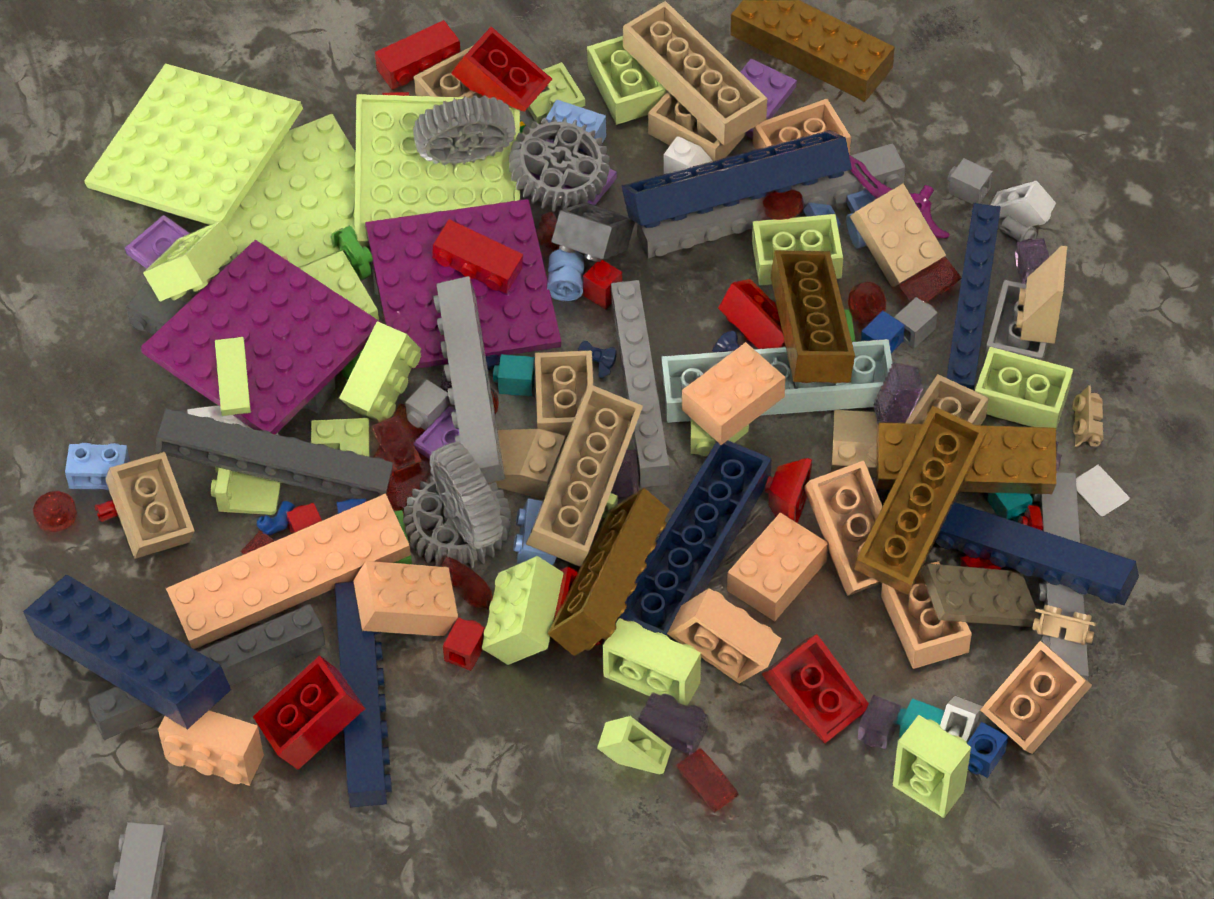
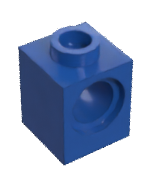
[861,310,905,353]
[967,722,1008,778]

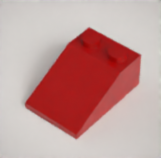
[451,27,552,112]
[762,634,871,743]

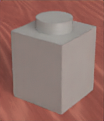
[947,158,993,204]
[894,297,938,349]
[405,380,450,430]

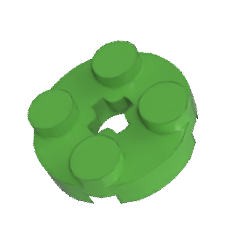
[331,225,373,281]

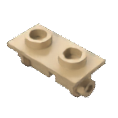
[1072,385,1104,448]
[1032,605,1098,645]

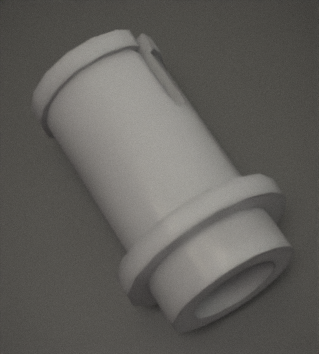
[1000,216,1037,246]

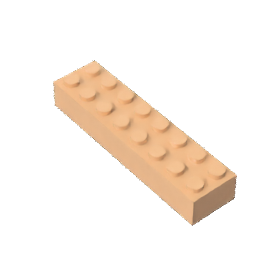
[166,494,411,649]

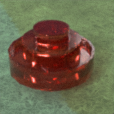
[763,189,804,220]
[536,212,560,252]
[848,281,886,324]
[33,491,77,532]

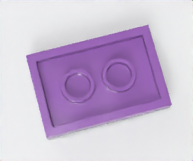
[740,59,797,139]

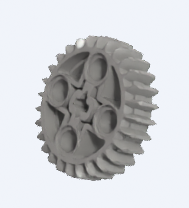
[413,95,516,166]
[509,116,610,211]
[429,442,503,549]
[403,475,511,570]

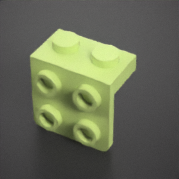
[211,467,281,515]

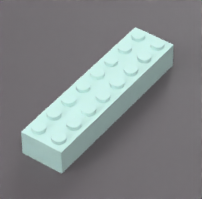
[661,339,896,423]

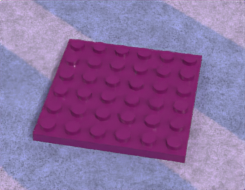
[365,199,561,369]
[141,240,382,435]

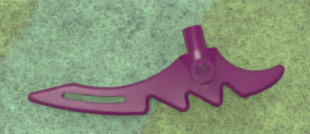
[849,155,950,238]

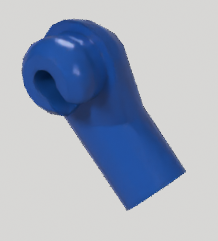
[257,501,295,535]

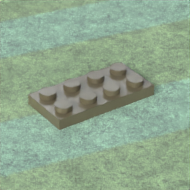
[921,564,1040,627]

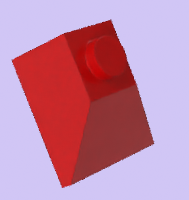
[765,458,812,523]

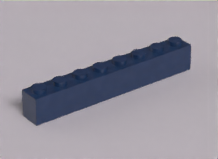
[946,203,1001,391]
[934,502,1139,605]
[335,582,392,808]

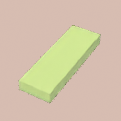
[215,337,251,416]

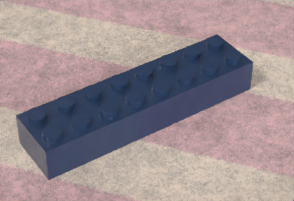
[621,130,852,228]
[615,440,772,641]
[23,574,231,730]

